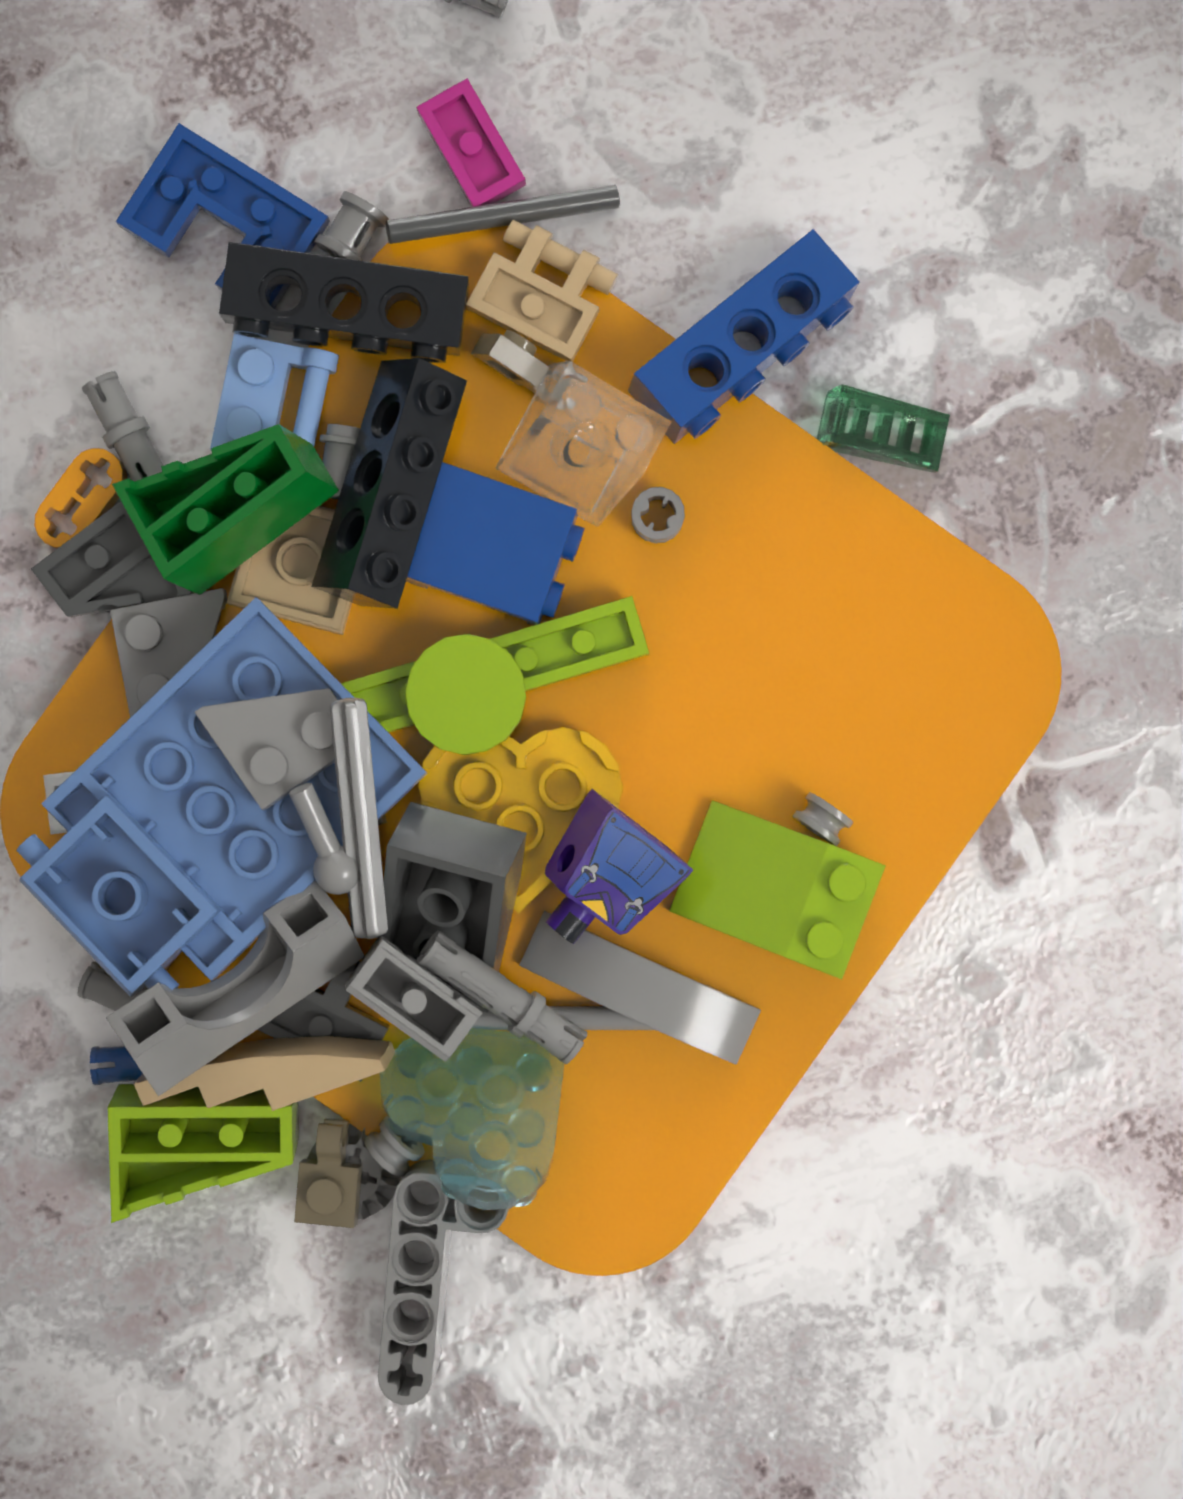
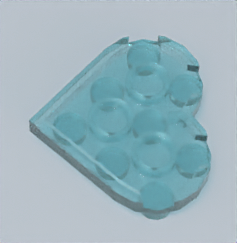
[380,1028,564,1210]

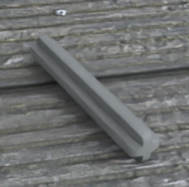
[330,698,388,939]

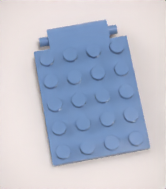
[16,597,428,997]

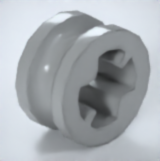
[631,487,685,543]
[792,792,853,846]
[364,1116,425,1176]

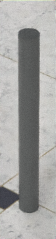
[386,185,620,244]

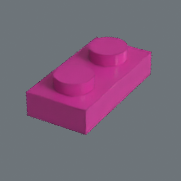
[416,78,526,207]

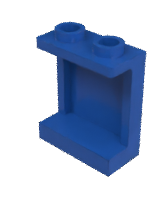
[406,462,585,626]

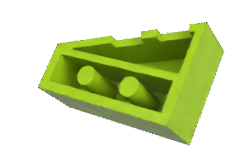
[107,1084,299,1223]

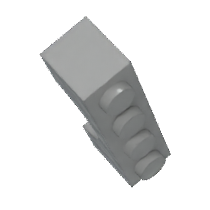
[106,880,365,1097]

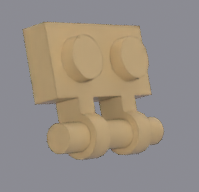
[466,220,618,364]

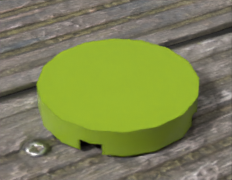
[405,634,527,755]

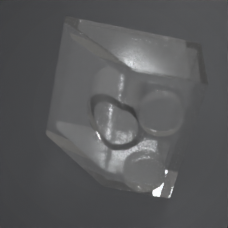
[495,361,671,527]

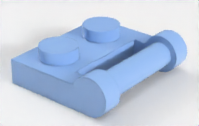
[210,334,339,455]

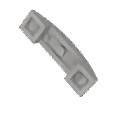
[519,911,761,1065]

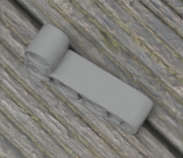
[378,1159,514,1405]

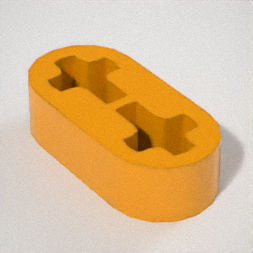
[34,448,128,549]

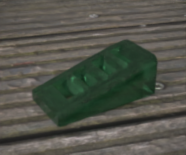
[817,384,950,473]

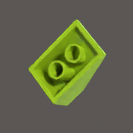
[669,800,886,979]

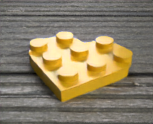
[418,727,623,914]

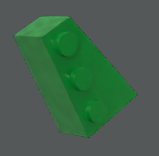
[112,424,339,595]

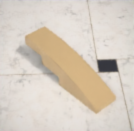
[134,1036,395,1111]

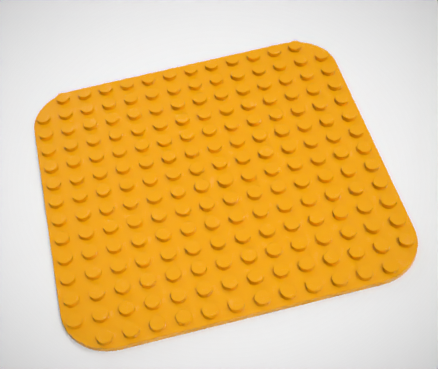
[0,226,1062,1276]

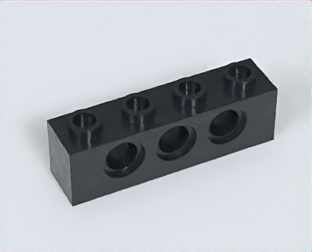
[219,242,469,363]
[311,358,467,609]

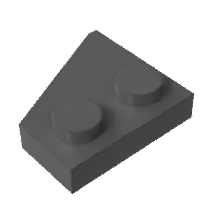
[31,501,194,617]

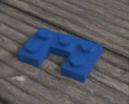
[116,123,330,309]

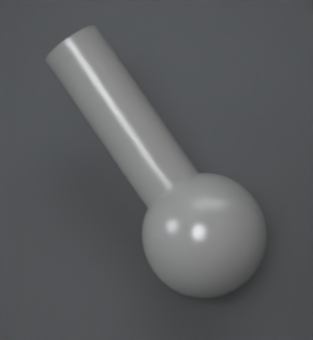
[289,783,360,895]

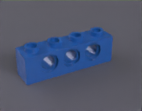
[628,229,860,444]

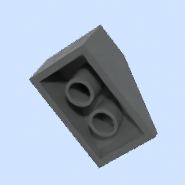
[378,802,527,1013]

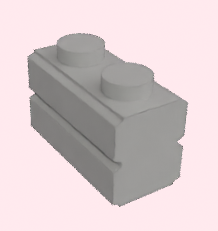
[345,935,482,1062]

